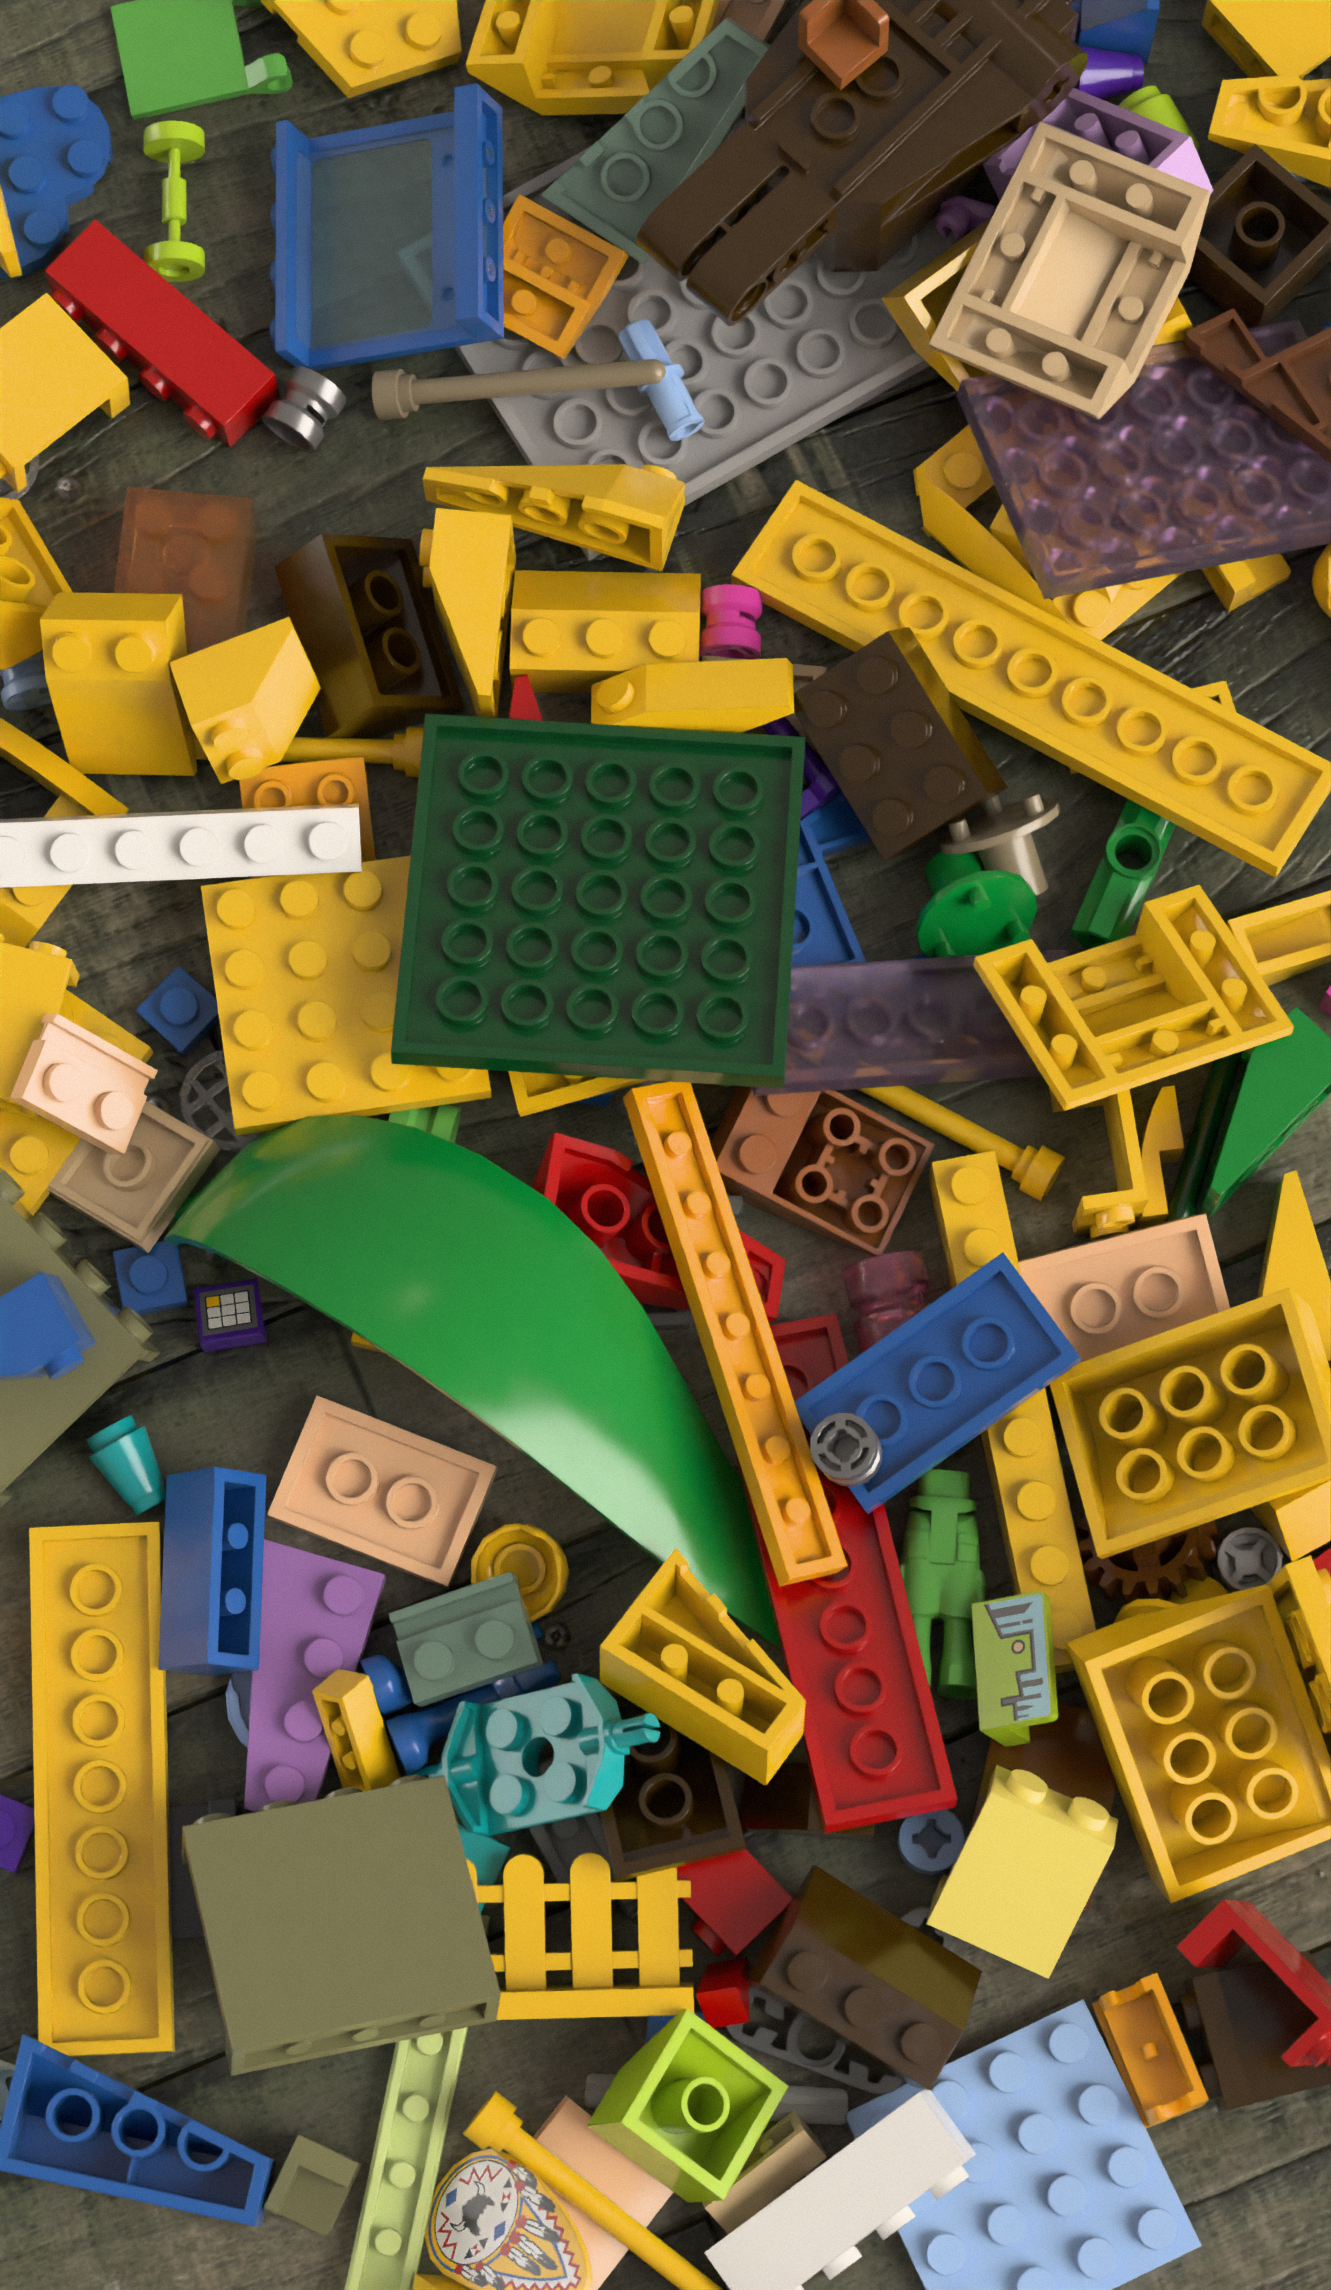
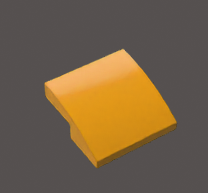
[503,194,629,360]

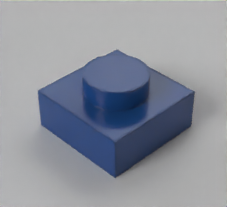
[135,966,219,1058]
[113,1241,189,1315]

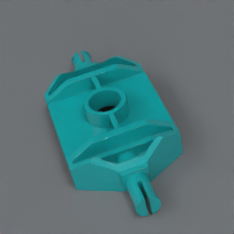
[407,1674,660,1837]

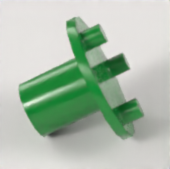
[915,852,1037,968]

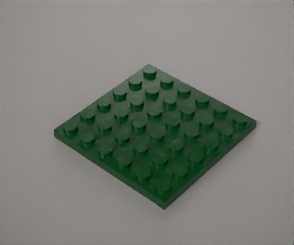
[391,714,806,1089]

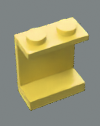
[927,1765,1118,1979]

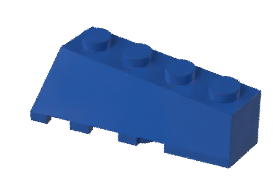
[0,2034,277,2226]

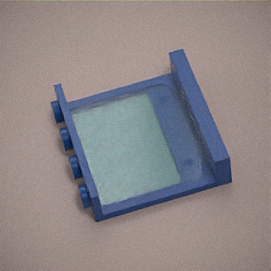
[270,83,504,371]

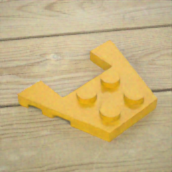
[260,0,462,98]

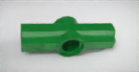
[1069,799,1176,949]

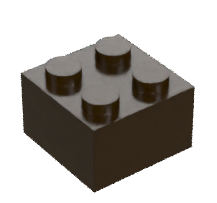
[1187,144,1331,336]

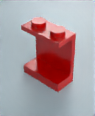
[1177,1899,1331,2067]

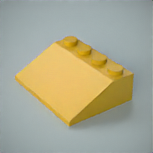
[1050,1287,1331,1559]
[1066,1584,1331,1904]

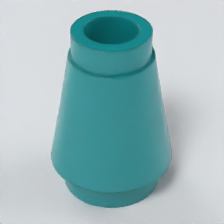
[86,1415,166,1516]

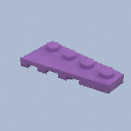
[244,1539,386,1813]

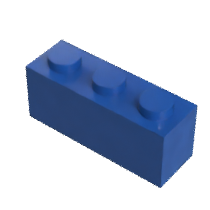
[158,1467,266,1676]

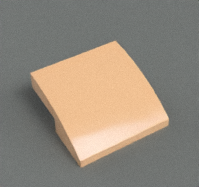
[533,2095,673,2290]

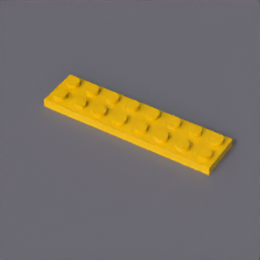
[29,1522,175,2057]

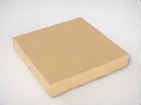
[47,1101,221,1253]

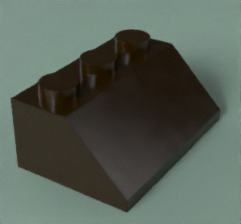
[274,533,464,738]
[745,1865,982,2090]

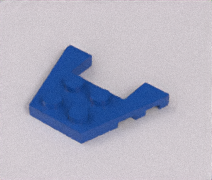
[789,791,949,1015]

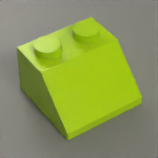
[586,2009,789,2203]

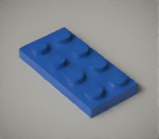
[795,1252,1082,1514]

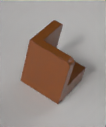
[798,0,889,90]

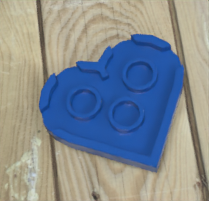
[0,85,113,279]

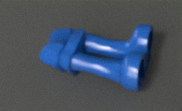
[360,1620,561,1775]

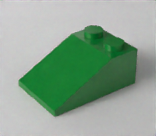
[1197,1007,1331,1220]

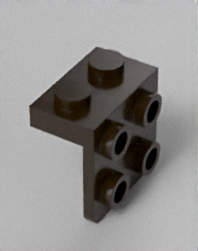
[1178,1951,1331,2112]

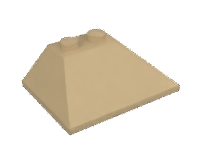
[929,122,1210,420]

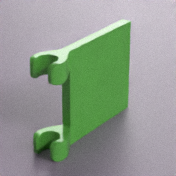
[110,0,293,121]

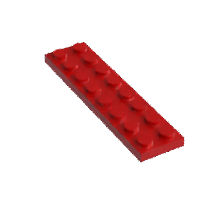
[730,1313,957,1834]

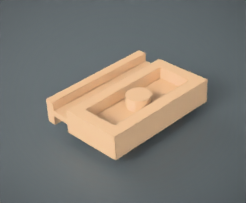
[9,1013,158,1155]

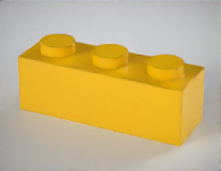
[312,1669,400,1791]

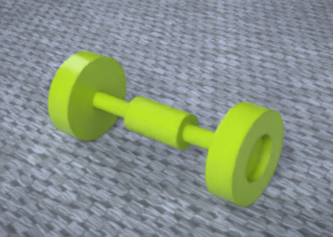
[144,121,205,282]

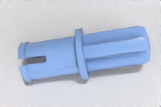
[619,319,705,441]

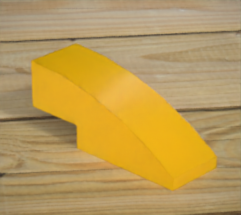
[1226,890,1331,986]

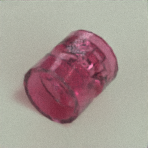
[841,1251,930,1354]

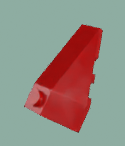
[531,1132,786,1323]

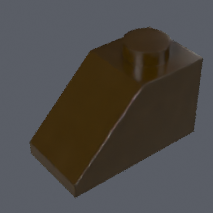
[741,1763,875,1842]

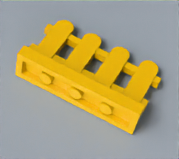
[466,1852,694,2020]

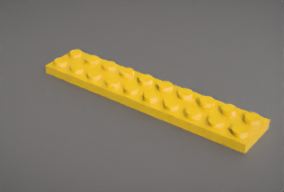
[731,480,1331,878]

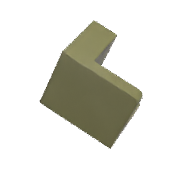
[263,2134,363,2236]

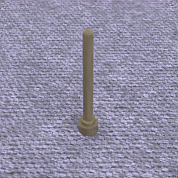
[372,359,666,420]

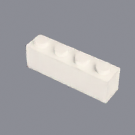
[704,2089,976,2290]

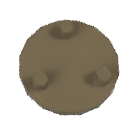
[937,792,1060,896]

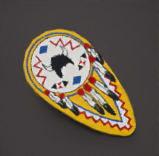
[425,2149,593,2290]

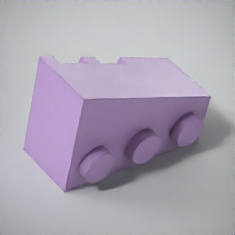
[983,88,1213,201]

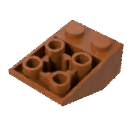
[710,1065,935,1258]

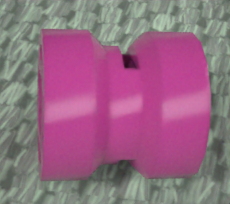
[699,584,763,660]

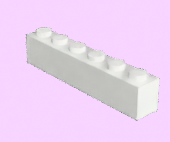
[0,803,362,888]

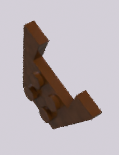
[1183,308,1331,463]

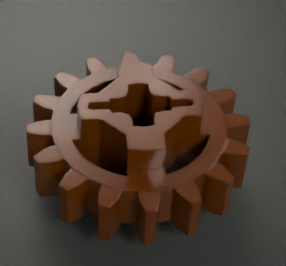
[1076,1518,1219,1604]

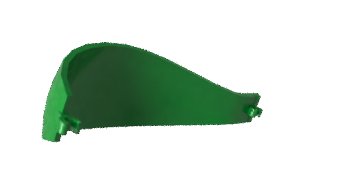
[163,1115,781,1651]

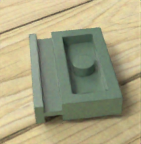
[388,1572,543,1707]

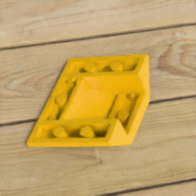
[465,0,719,116]
[973,885,1294,1111]

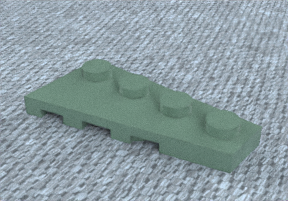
[541,17,771,264]

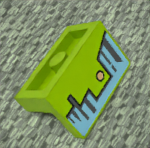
[971,1591,1058,1747]

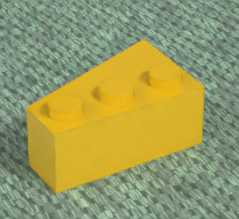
[600,1548,806,1786]

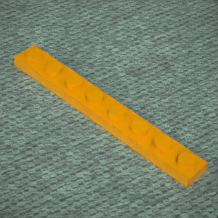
[623,1081,847,1587]

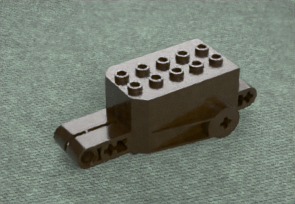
[636,0,1088,326]

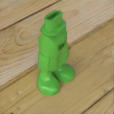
[899,1469,987,1700]

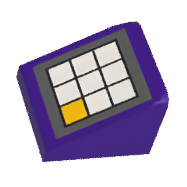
[194,1278,267,1352]

